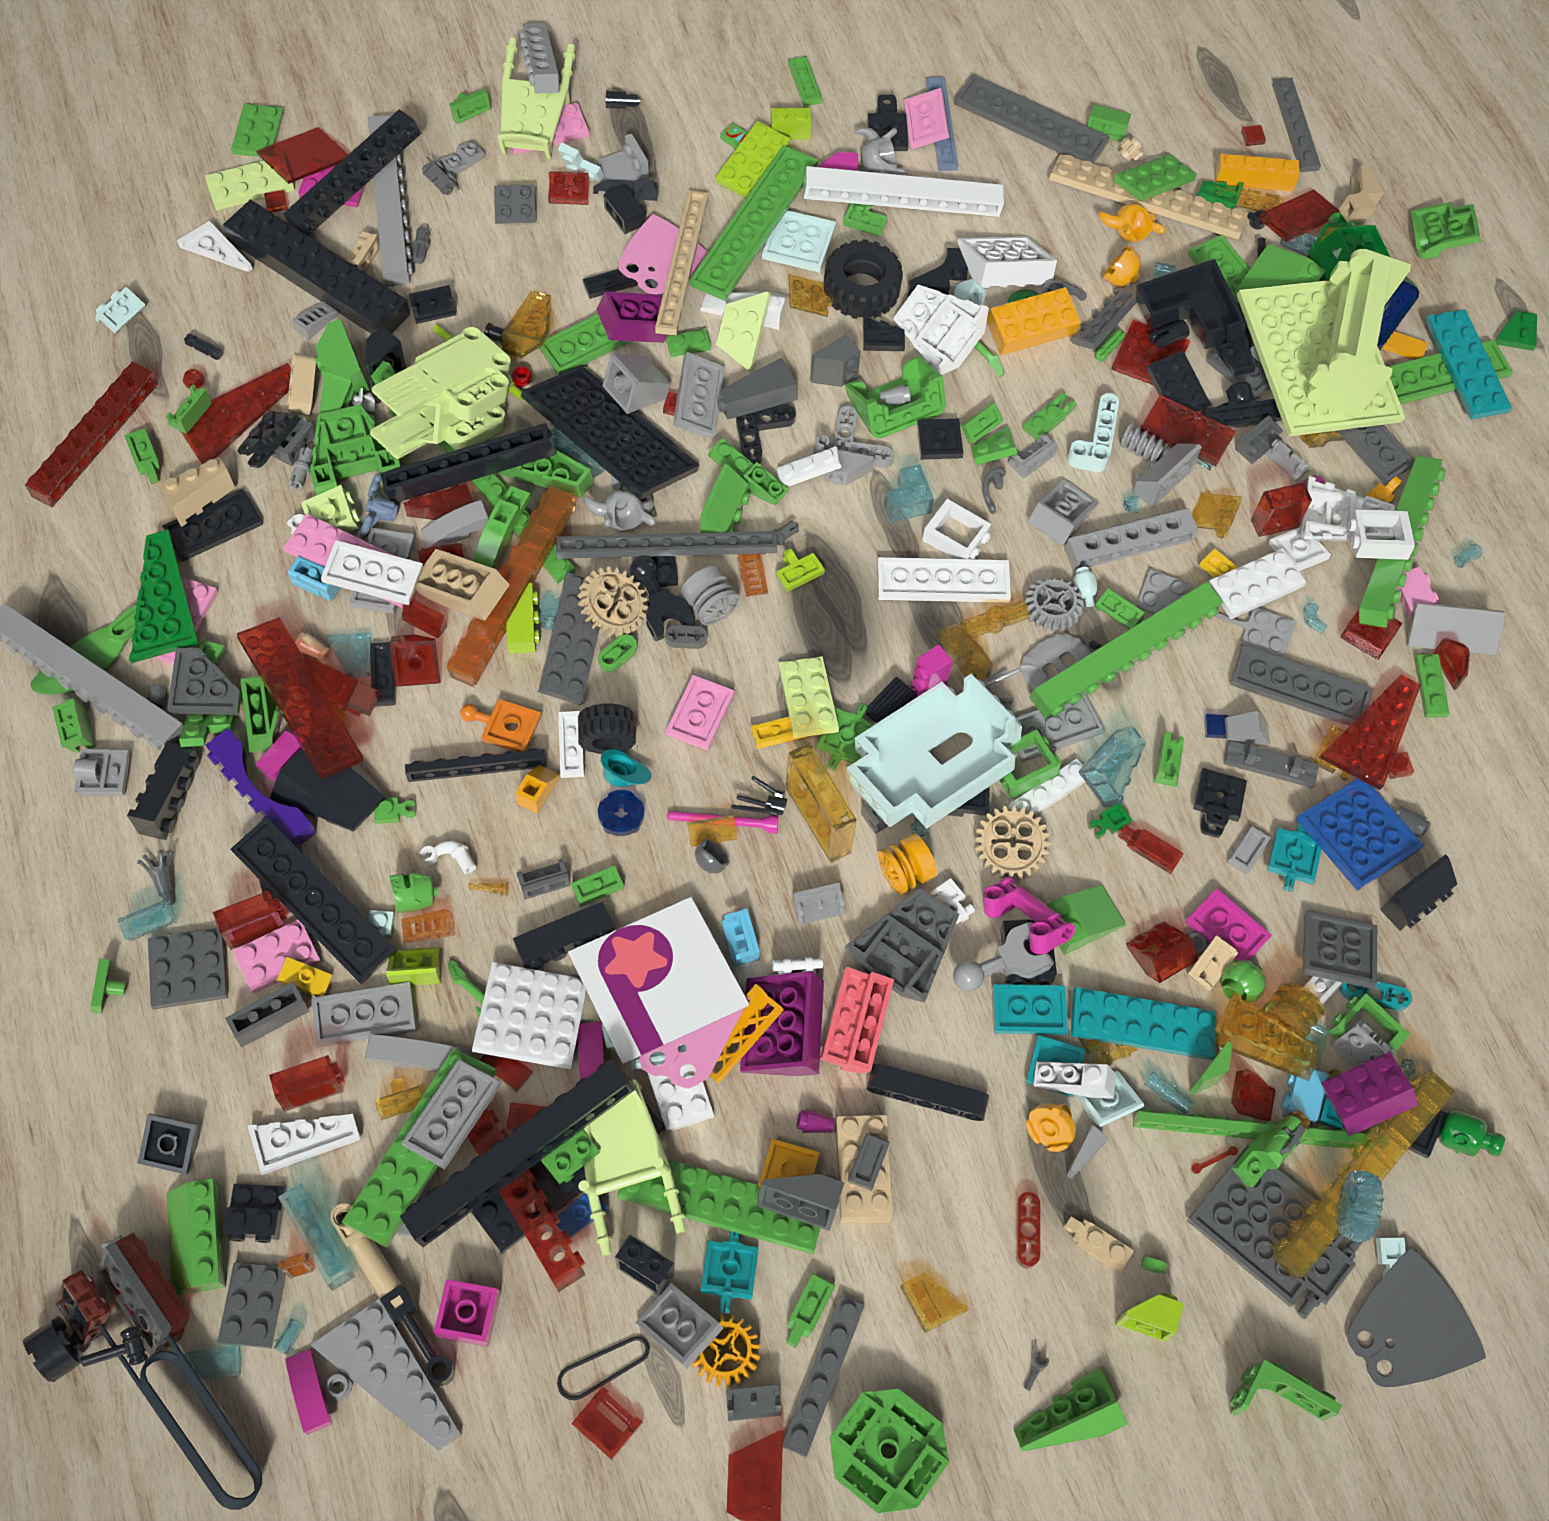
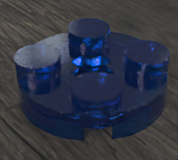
[598,790,645,836]

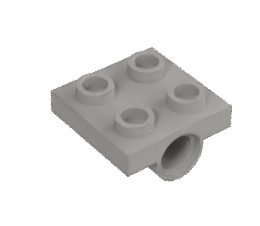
[74,749,130,796]

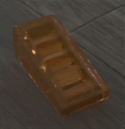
[737,554,768,597]
[401,909,455,943]
[278,1251,315,1279]

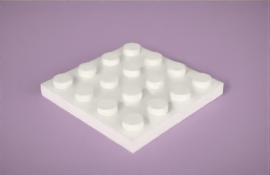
[472,962,586,1069]

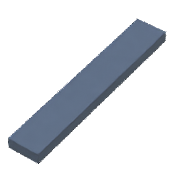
[925,77,958,171]

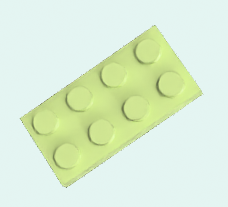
[205,156,294,210]
[778,656,839,738]

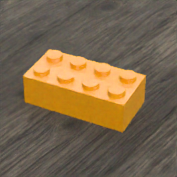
[986,287,1081,356]

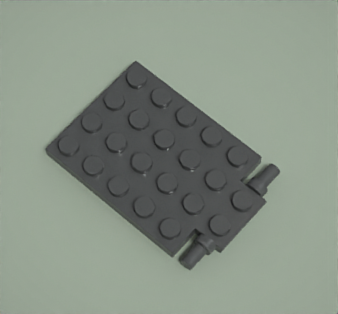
[1187,1145,1363,1319]

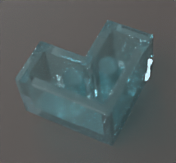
[884,464,934,523]

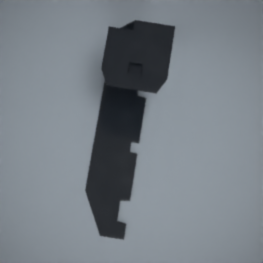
[593,179,658,201]

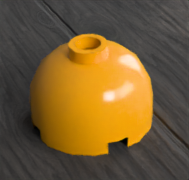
[1102,245,1141,287]

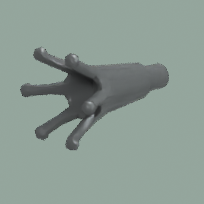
[137,850,174,907]

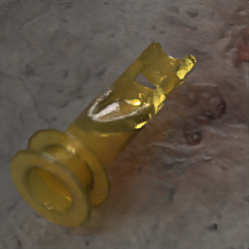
[468,881,509,897]

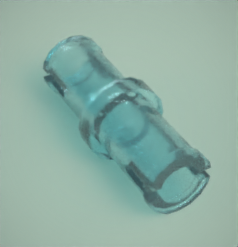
[1144,1072,1193,1115]

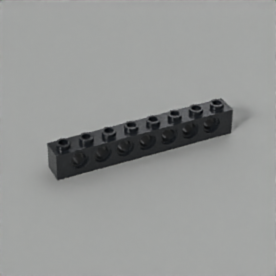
[283,109,421,236]

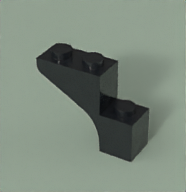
[907,248,968,299]

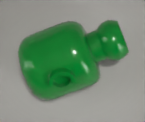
[1439,1109,1505,1157]

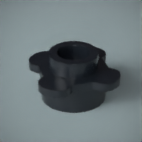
[1247,209,1270,230]

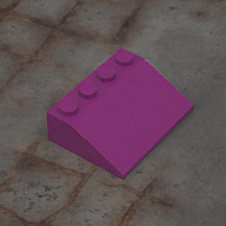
[740,971,824,1076]

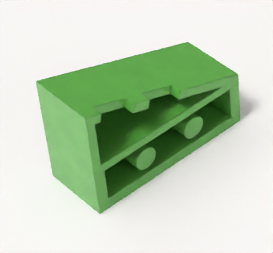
[240,674,288,752]

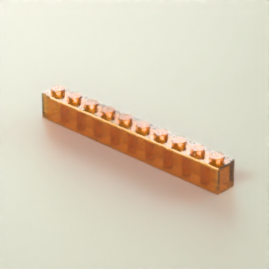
[447,486,576,688]

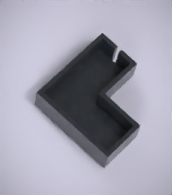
[1136,259,1246,350]

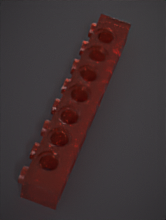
[25,361,158,508]
[467,1108,586,1292]

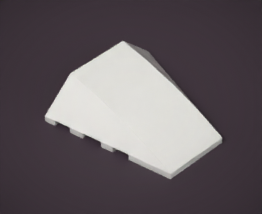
[893,285,989,375]
[1300,476,1395,542]

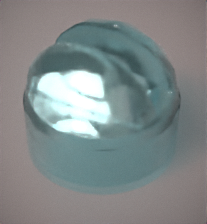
[1123,496,1139,513]

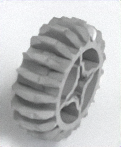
[1023,576,1084,633]

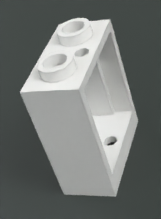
[922,499,992,560]
[1347,509,1415,560]

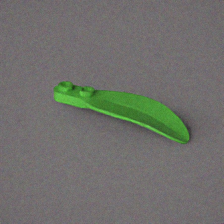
[30,605,136,695]

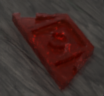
[726,1430,784,1521]

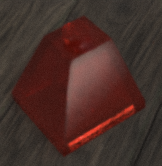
[390,634,441,687]

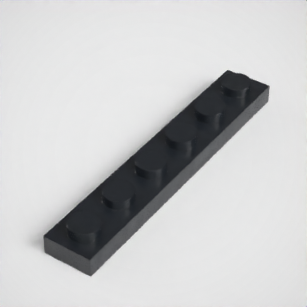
[405,748,547,782]

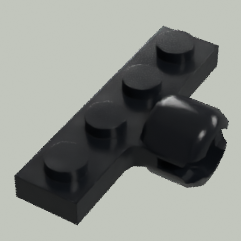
[1202,382,1282,431]

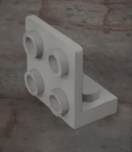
[597,134,649,181]

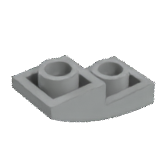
[439,141,484,176]

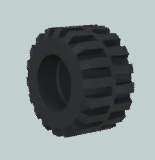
[578,703,636,754]

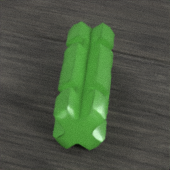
[1095,329,1125,362]

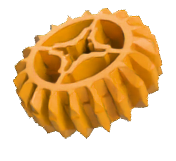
[692,1314,760,1388]

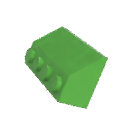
[167,1178,226,1297]

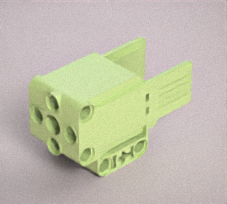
[370,327,513,459]

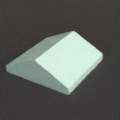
[1076,1070,1144,1127]

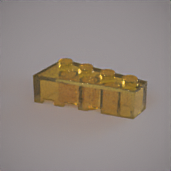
[1214,992,1319,1081]

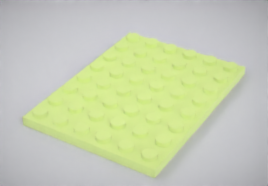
[1237,280,1405,437]

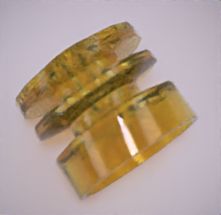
[1257,981,1325,1047]

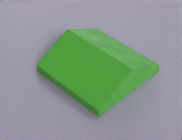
[1189,1041,1233,1095]

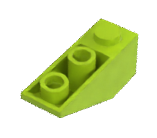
[506,583,540,654]

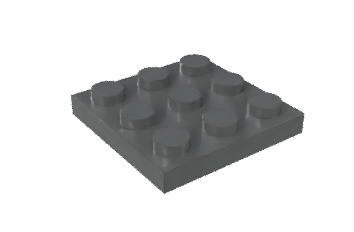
[1302,911,1377,989]
[148,927,228,1010]

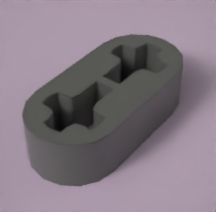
[665,625,707,649]

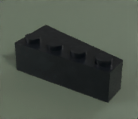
[127,742,199,840]

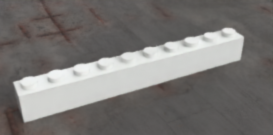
[804,166,1004,217]

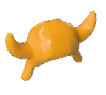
[1098,203,1166,243]

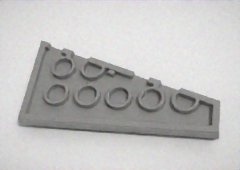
[310,1299,461,1451]

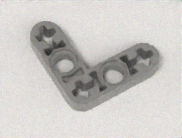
[833,406,894,468]

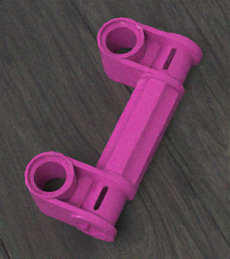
[983,877,1075,954]

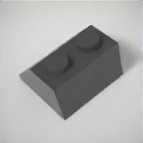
[810,335,861,387]

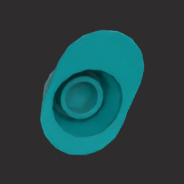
[600,749,652,787]

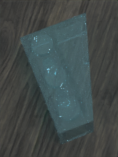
[1078,725,1146,807]

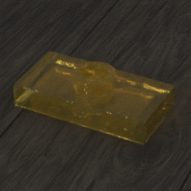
[687,815,737,847]

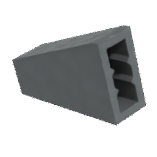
[717,358,798,420]

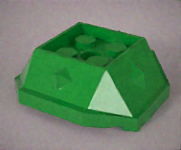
[1308,221,1391,281]

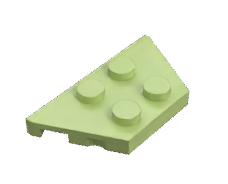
[716,292,771,372]

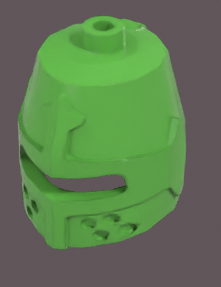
[389,873,438,913]

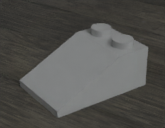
[1028,479,1099,546]

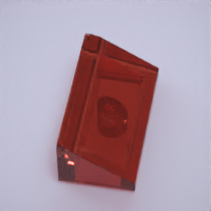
[402,598,447,638]

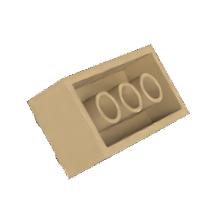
[415,549,510,621]
[835,1115,893,1224]

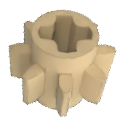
[1119,136,1143,161]

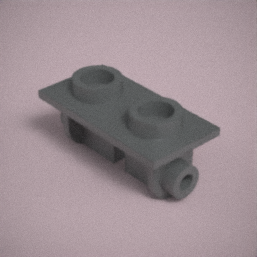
[422,156,460,195]

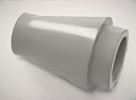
[880,384,911,405]

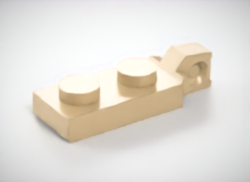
[1064,1217,1134,1274]

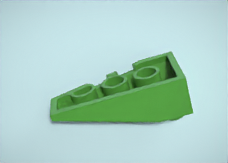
[1014,1368,1128,1451]

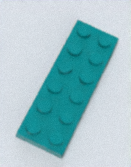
[1425,309,1512,420]
[1070,987,1216,1060]

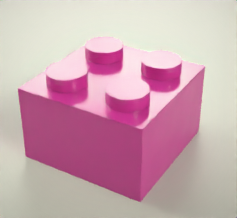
[433,1279,501,1347]

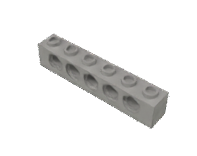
[519,23,559,94]
[1064,508,1198,571]

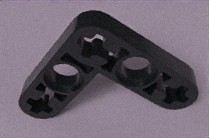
[736,405,796,464]

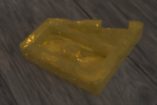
[900,1273,969,1333]

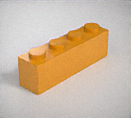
[1215,154,1299,192]

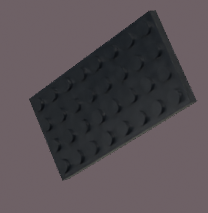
[520,365,700,500]

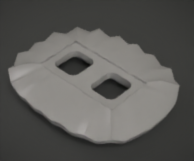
[1021,634,1091,690]

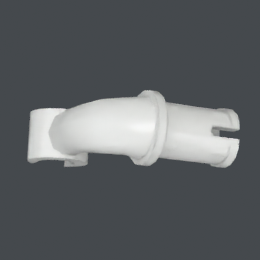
[420,840,476,874]

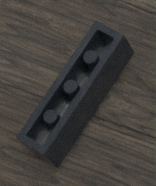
[513,901,614,970]

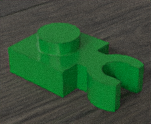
[1088,802,1133,839]

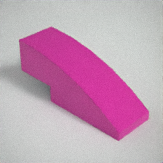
[285,1348,333,1435]

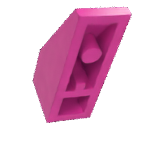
[578,1022,605,1080]

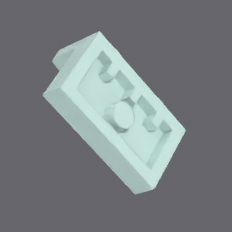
[95,287,145,334]

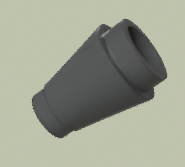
[1396,806,1431,838]

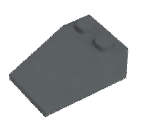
[757,1174,845,1231]

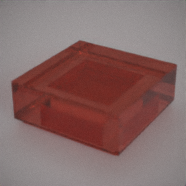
[1241,125,1266,146]
[264,190,288,213]

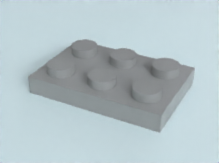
[635,1283,723,1369]

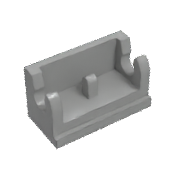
[1008,434,1057,479]
[792,882,845,925]

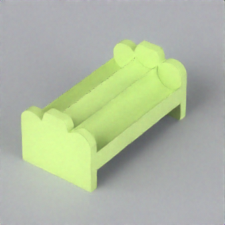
[1308,249,1411,418]

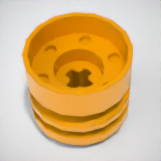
[877,833,937,895]

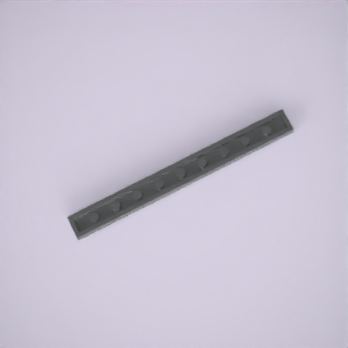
[556,531,777,559]

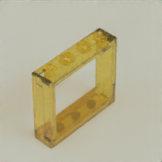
[785,742,857,863]

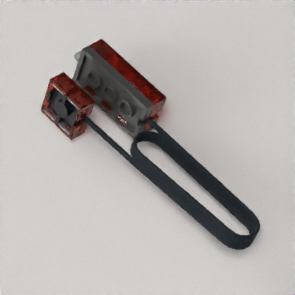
[56,1232,262,1510]

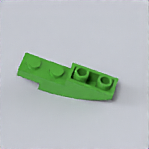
[708,438,789,505]
[473,486,531,568]

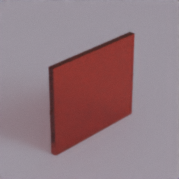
[256,127,349,184]

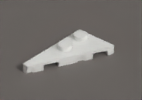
[177,221,252,272]

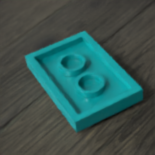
[992,984,1068,1035]

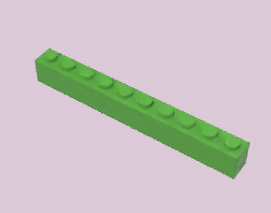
[1359,456,1446,628]
[1029,582,1223,719]

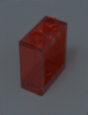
[1251,482,1312,537]
[213,891,287,950]
[269,1055,345,1112]

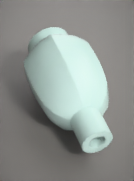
[1073,567,1097,607]

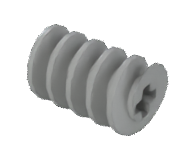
[1120,422,1168,463]

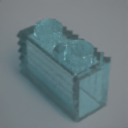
[117,900,177,941]

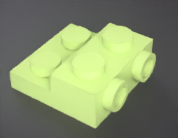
[301,485,361,533]

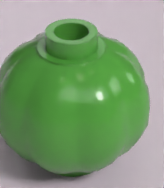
[1221,960,1266,1003]

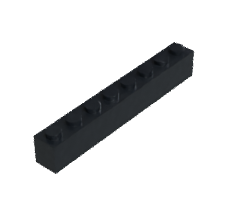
[381,423,557,504]

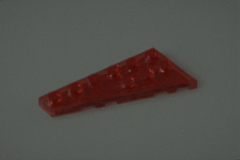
[180,363,291,465]

